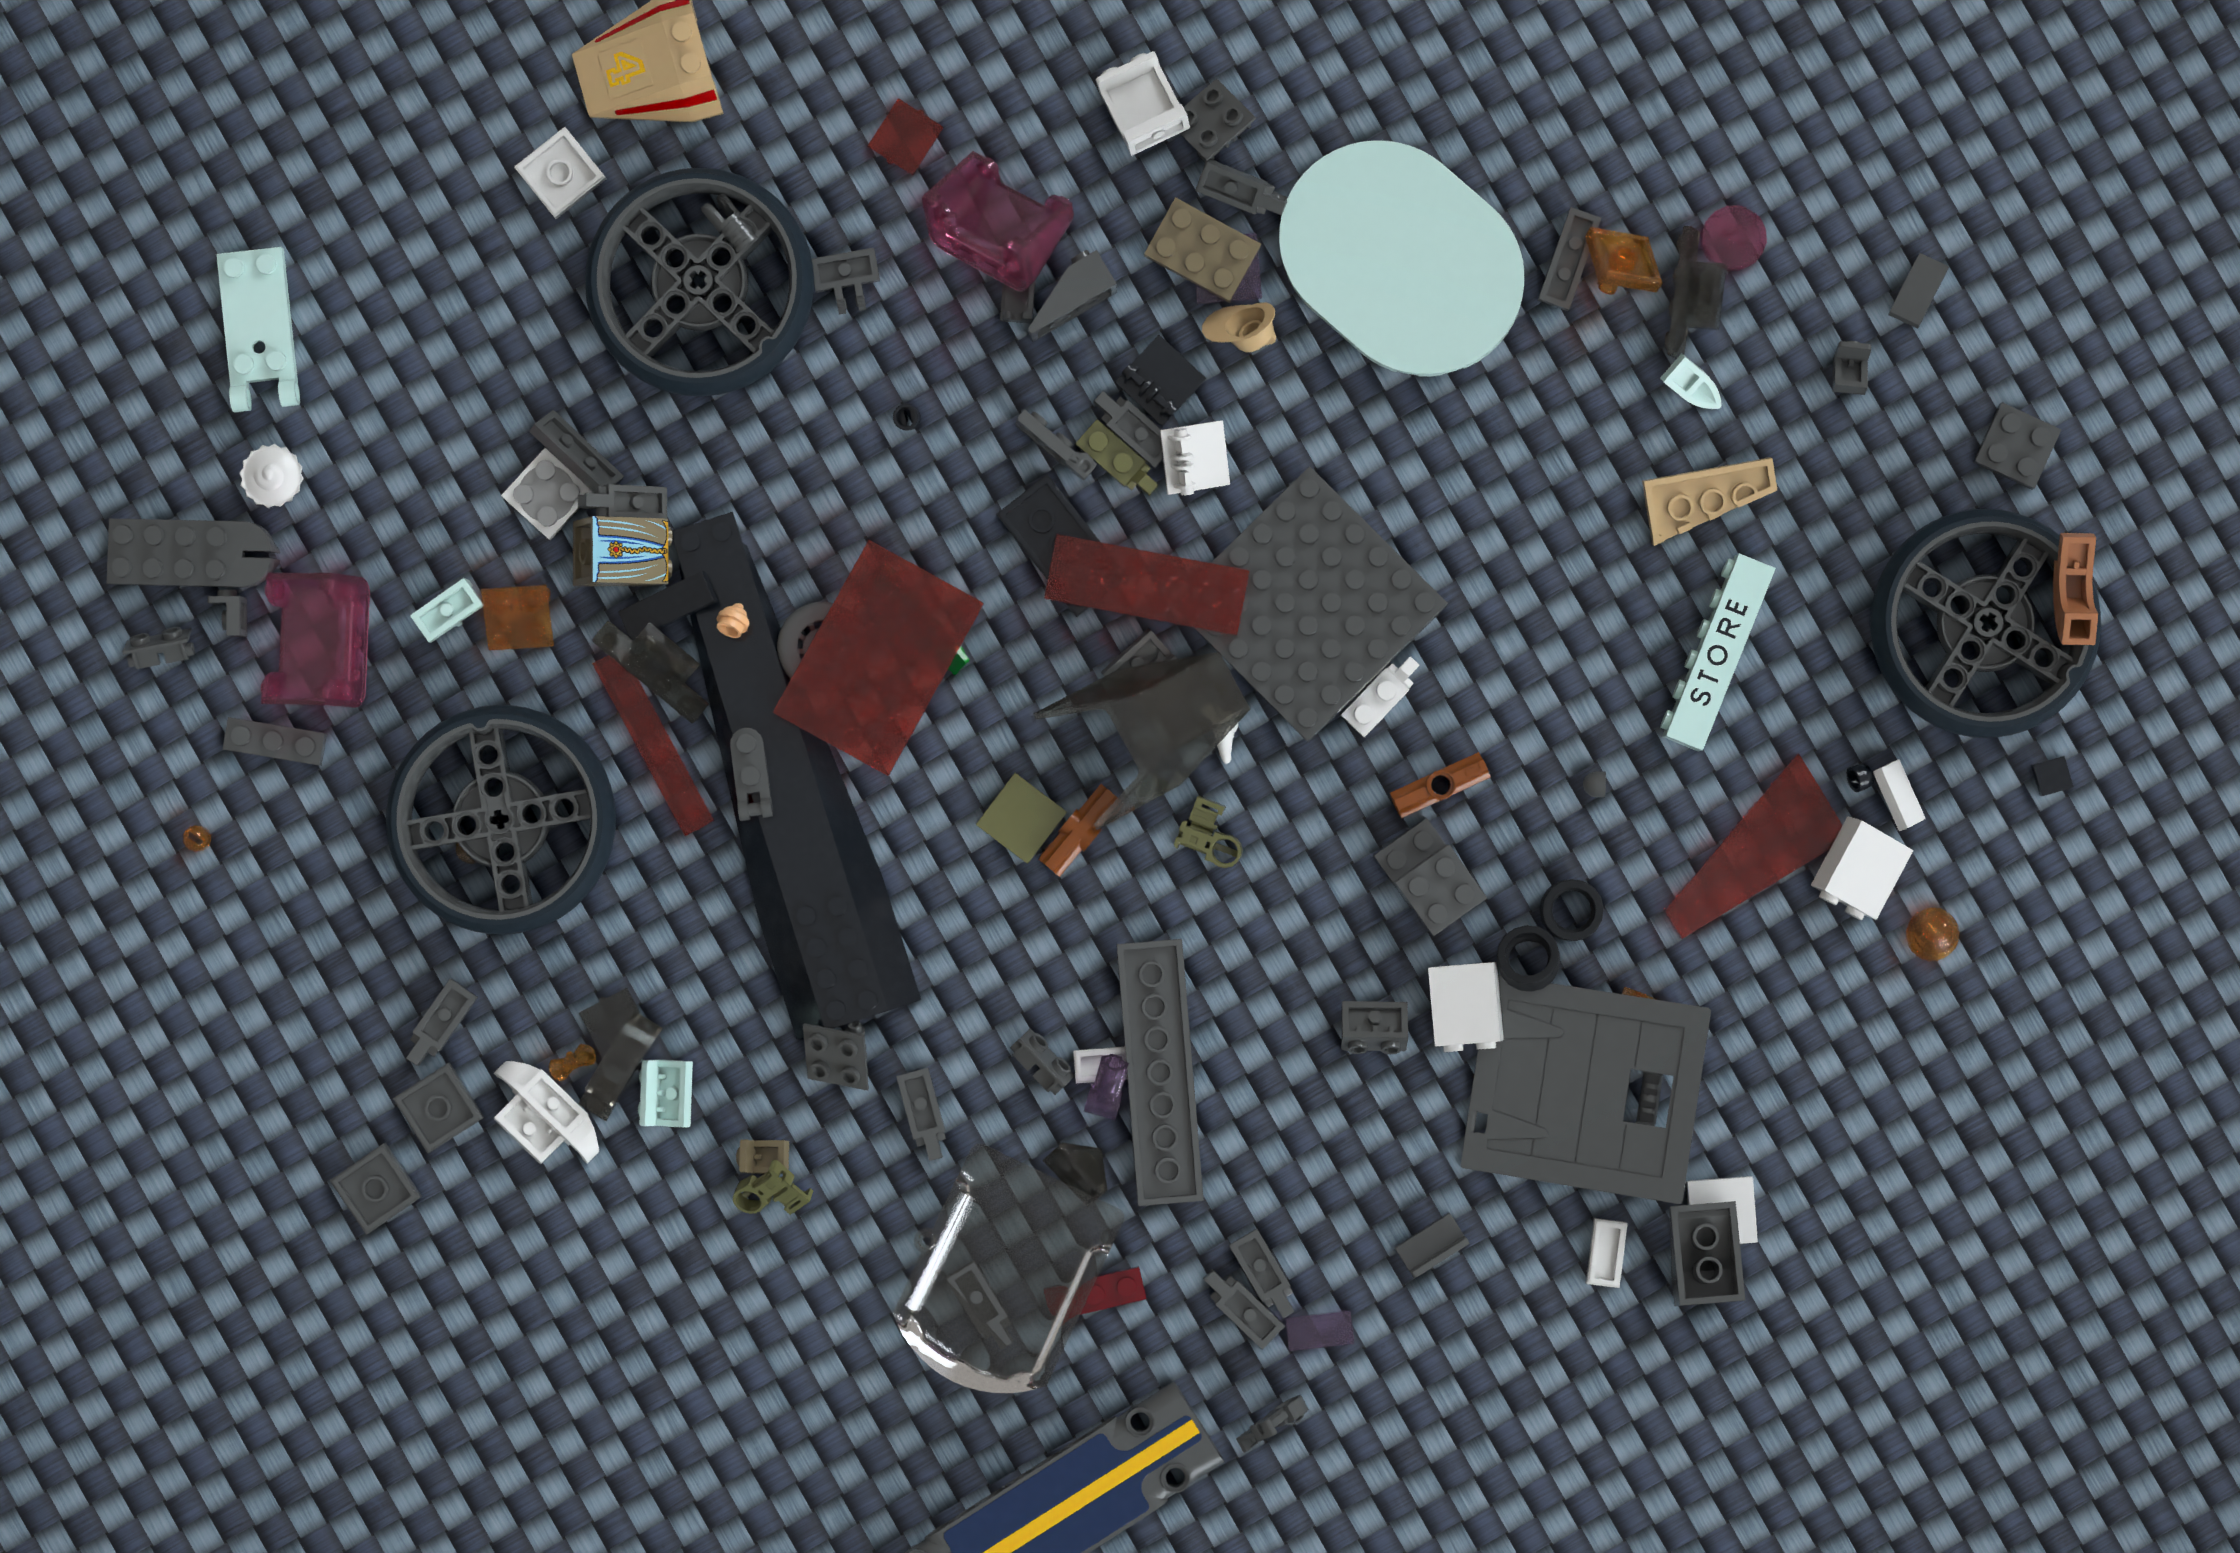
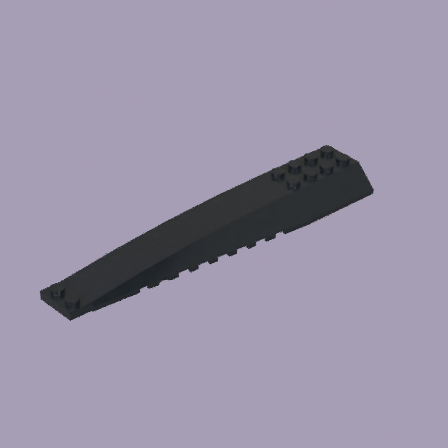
[672,512,921,1039]

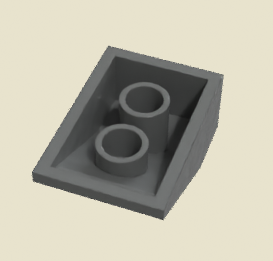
[1028,250,1117,342]
[1669,1201,1746,1307]

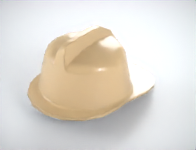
[1202,302,1276,352]

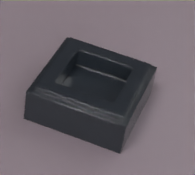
[2031,756,2074,796]

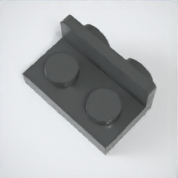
[1341,1001,1408,1054]

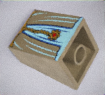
[573,516,673,587]

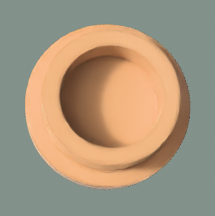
[716,603,750,638]

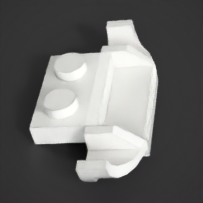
[494,1061,599,1164]

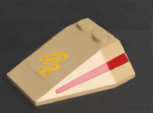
[572,0,724,122]

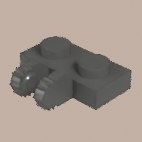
[812,248,880,315]

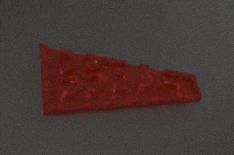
[1664,753,1843,939]

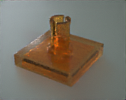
[1585,227,1663,295]

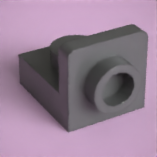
[208,590,247,637]

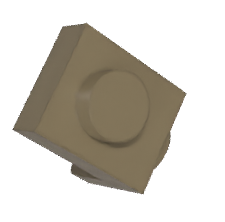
[736,1139,789,1174]

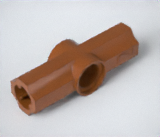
[1389,752,1491,819]
[1038,784,1122,877]

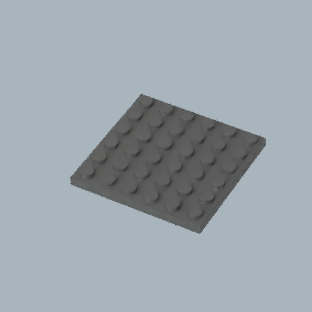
[1170,466,1448,742]

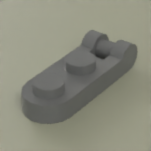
[730,728,773,821]

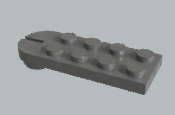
[106,518,280,588]

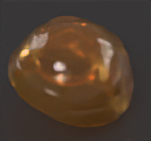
[1906,907,1960,961]

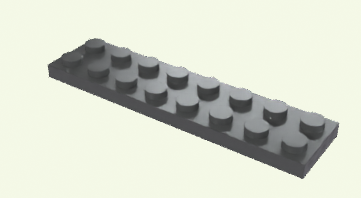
[1116,939,1204,1206]

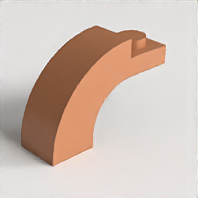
[2053,533,2098,645]

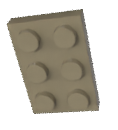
[1144,197,1261,303]

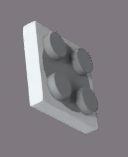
[501,448,594,540]

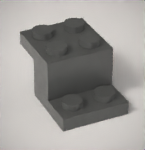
[1373,818,1487,936]

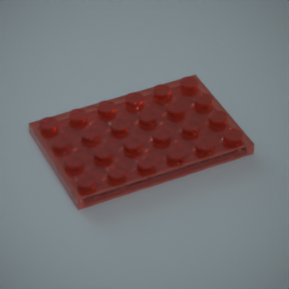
[773,540,984,776]

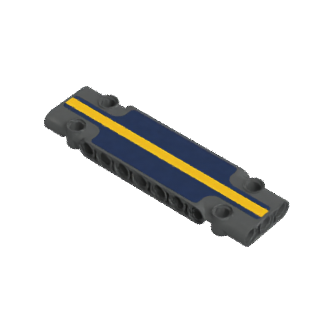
[905,1381,1225,1553]

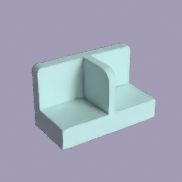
[410,578,484,643]

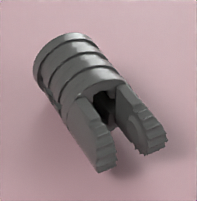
[701,193,758,254]

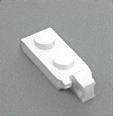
[1340,656,1420,737]

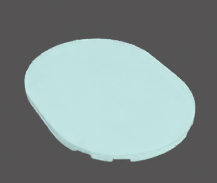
[1279,141,1524,377]

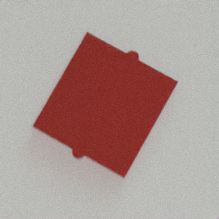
[868,98,944,175]

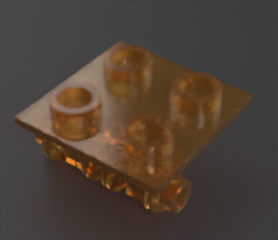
[481,585,554,650]

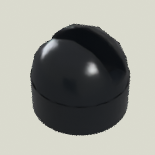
[893,404,921,431]
[1846,764,1875,792]

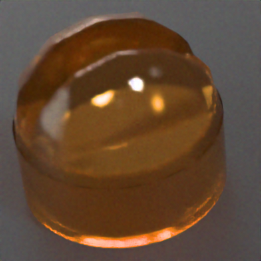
[183,825,211,852]

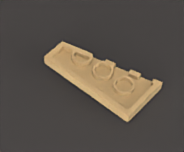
[1642,457,1777,546]

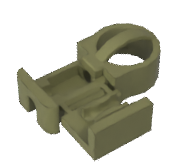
[1174,796,1243,868]
[733,1160,813,1215]

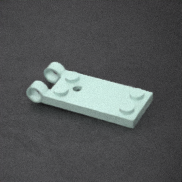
[216,247,300,412]

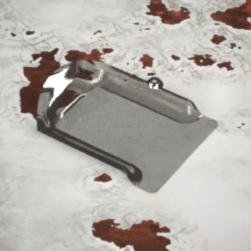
[893,1144,1124,1393]

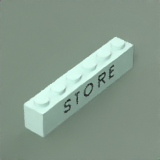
[1660,553,1776,751]

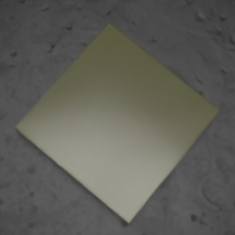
[976,773,1067,864]

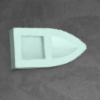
[1660,353,1722,409]

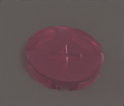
[1701,205,1767,271]

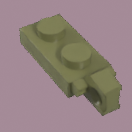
[1075,419,1158,496]

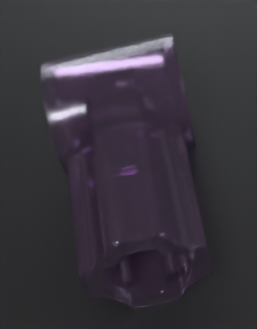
[1084,1054,1129,1120]

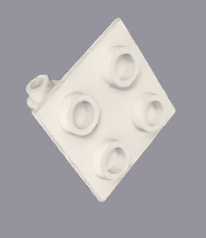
[1160,420,1230,495]

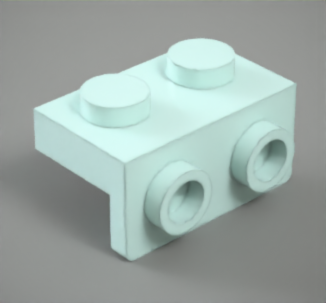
[638,1060,693,1128]

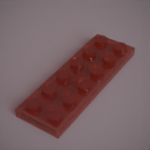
[1044,534,1250,636]

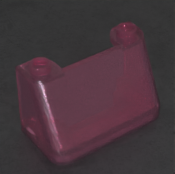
[922,151,1074,292]
[261,573,370,708]

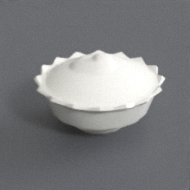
[239,444,303,508]

